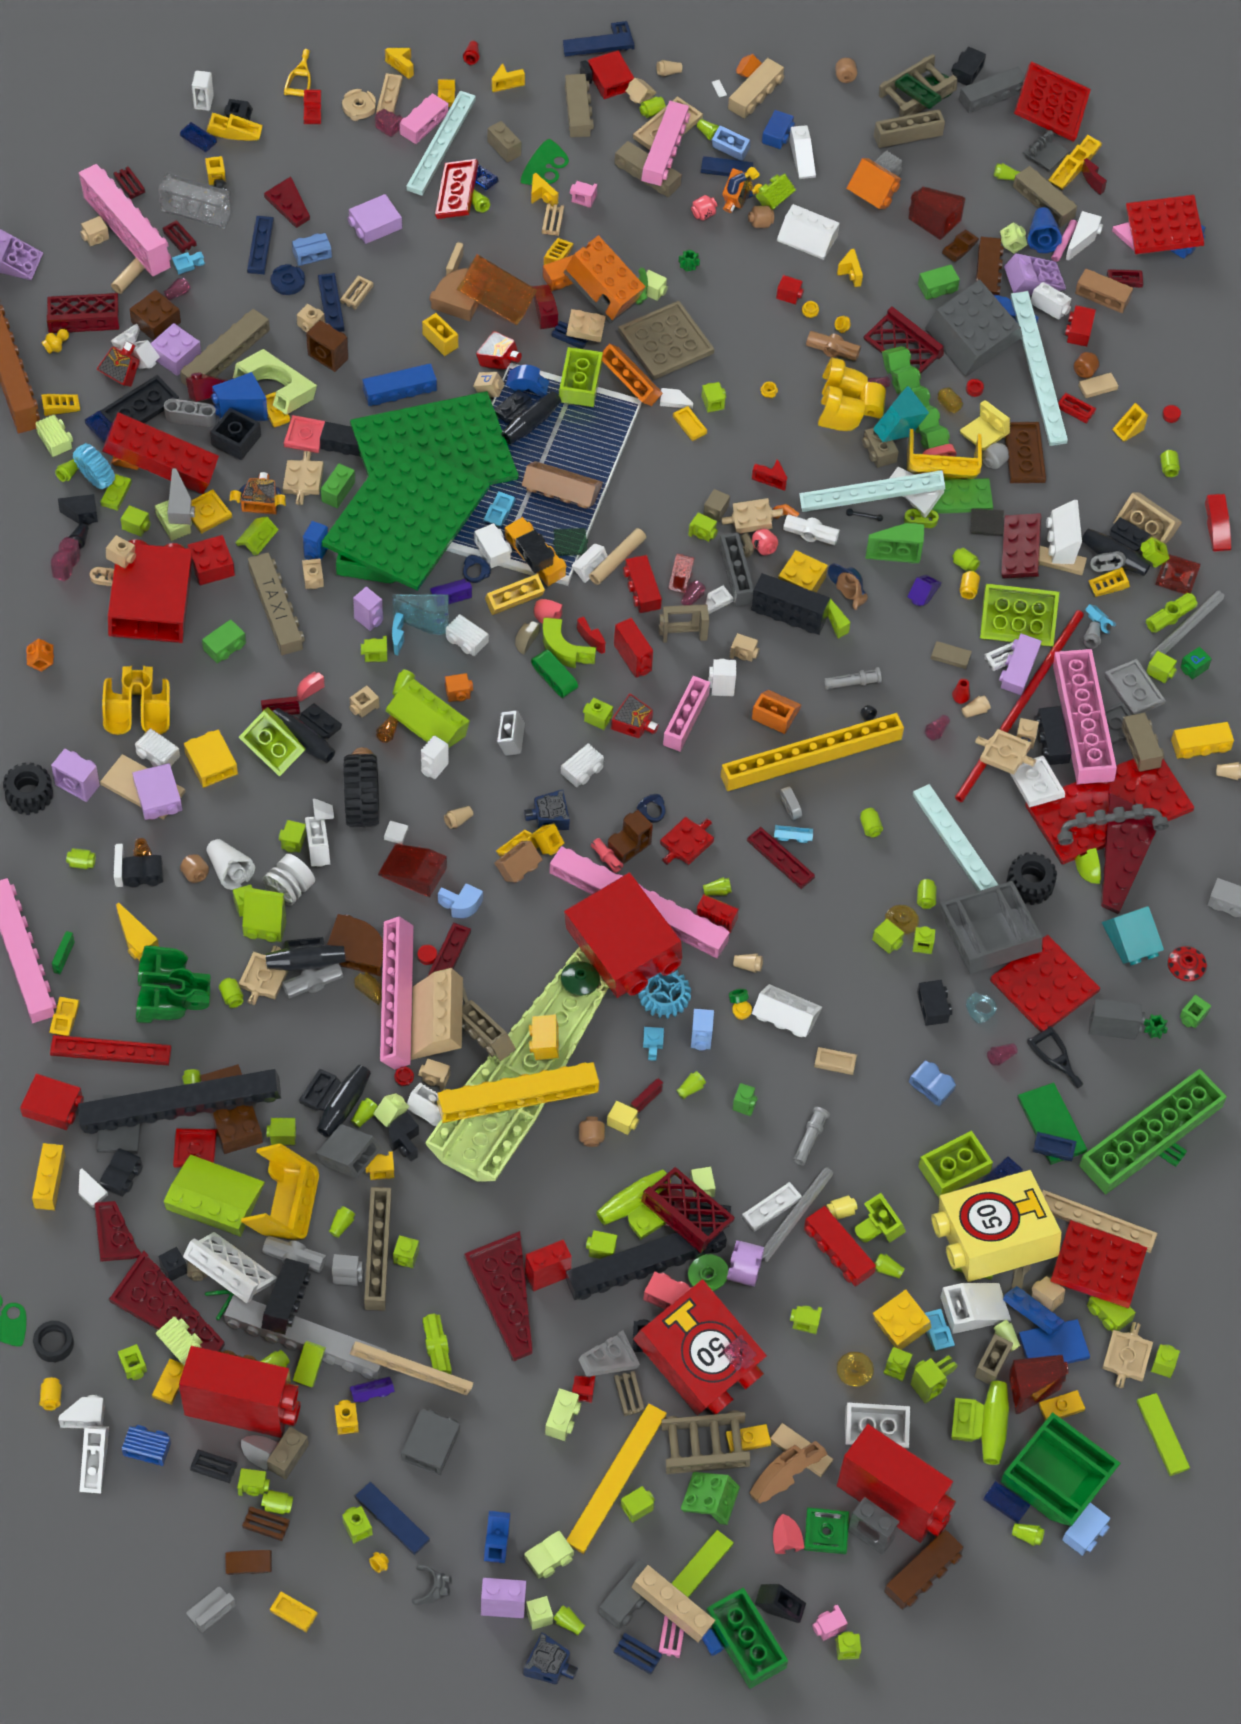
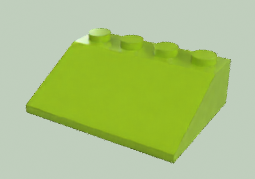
[980,584,1060,647]
[164,1155,265,1237]

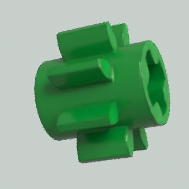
[678,250,700,272]
[1143,1014,1168,1039]

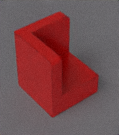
[572,1375,596,1403]

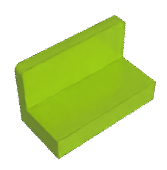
[236,516,279,555]

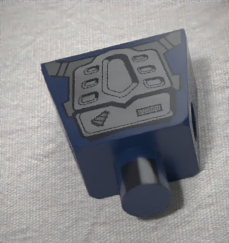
[524,790,570,830]
[523,1632,578,1684]

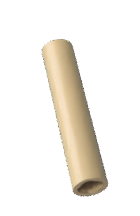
[111,258,145,294]
[589,528,646,585]

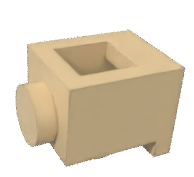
[302,559,324,589]
[730,633,760,662]
[349,686,379,717]
[419,1059,450,1091]

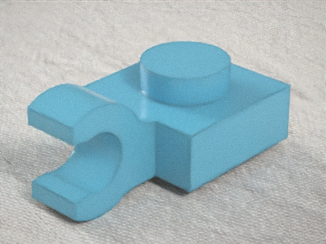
[172,252,205,275]
[1085,604,1116,634]
[643,1027,664,1061]

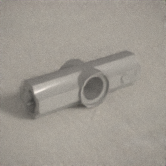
[282,964,343,999]
[262,1236,326,1273]

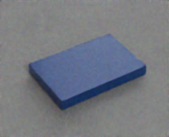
[1018,1319,1090,1372]

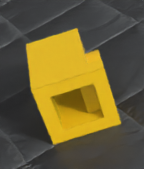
[205,156,226,185]
[530,824,564,855]
[365,1151,394,1180]
[335,1400,359,1435]

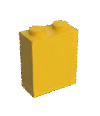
[184,729,238,788]

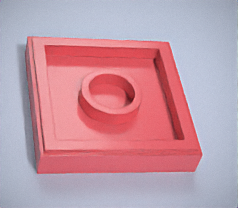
[284,415,327,453]

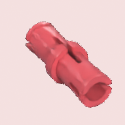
[591,838,623,873]

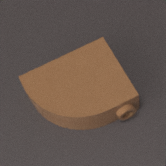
[429,268,490,321]

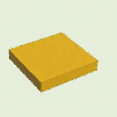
[191,489,232,534]

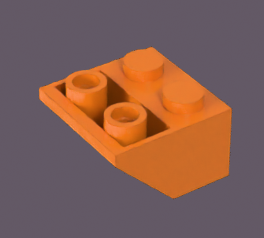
[752,690,802,734]

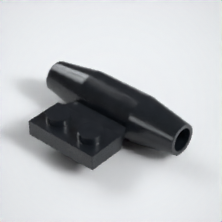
[494,390,561,444]
[1082,517,1151,576]
[273,703,342,763]
[266,937,346,971]
[299,1065,371,1137]

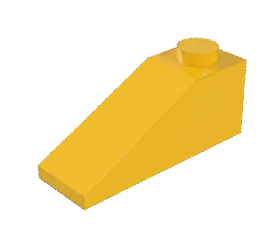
[116,903,159,961]

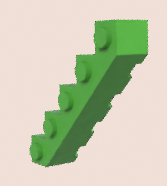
[882,346,950,449]

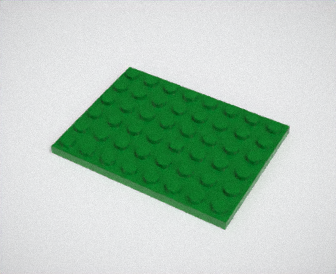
[350,391,519,485]
[322,440,490,591]

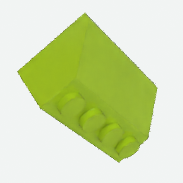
[385,679,470,748]

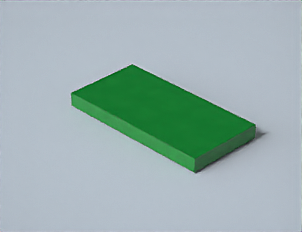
[1017,1082,1087,1165]

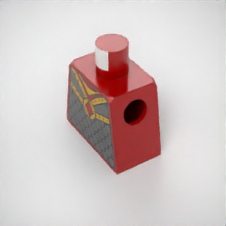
[476,331,522,369]
[97,341,140,387]
[611,693,659,738]

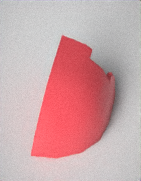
[534,599,562,624]
[297,671,325,702]
[773,1514,804,1554]

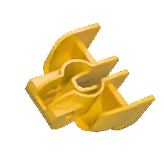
[818,357,886,431]
[102,666,170,735]

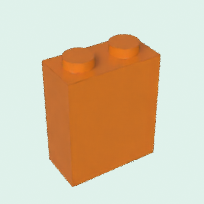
[846,158,901,209]

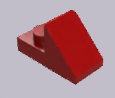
[752,459,787,491]

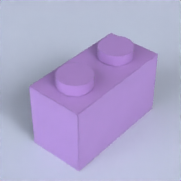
[353,587,383,631]

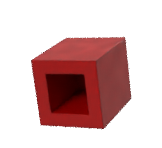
[776,275,804,305]

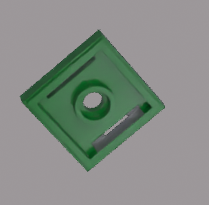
[804,1507,849,1554]

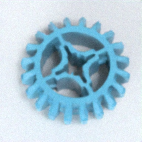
[73,443,115,490]
[638,970,691,1019]

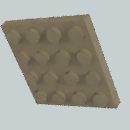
[618,301,715,380]

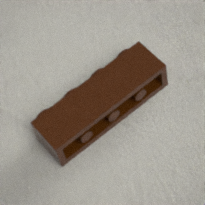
[976,236,1004,296]
[884,1529,964,1610]

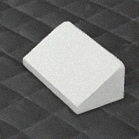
[572,544,607,583]

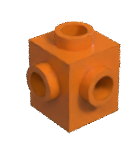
[26,638,54,672]

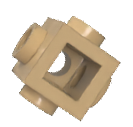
[297,304,325,332]

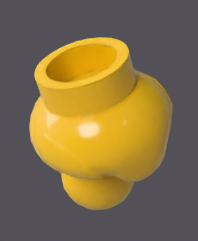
[41,329,69,354]

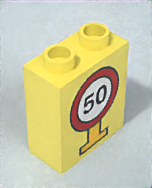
[931,1170,1061,1282]

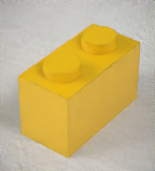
[422,313,458,356]
[529,1014,559,1060]

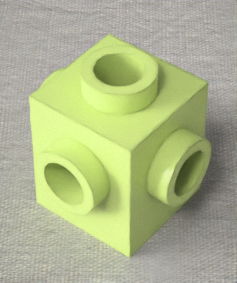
[1000,222,1028,254]

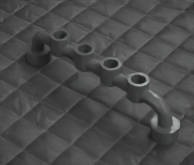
[1057,804,1169,845]

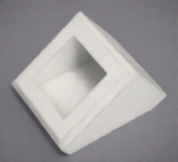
[313,799,334,820]

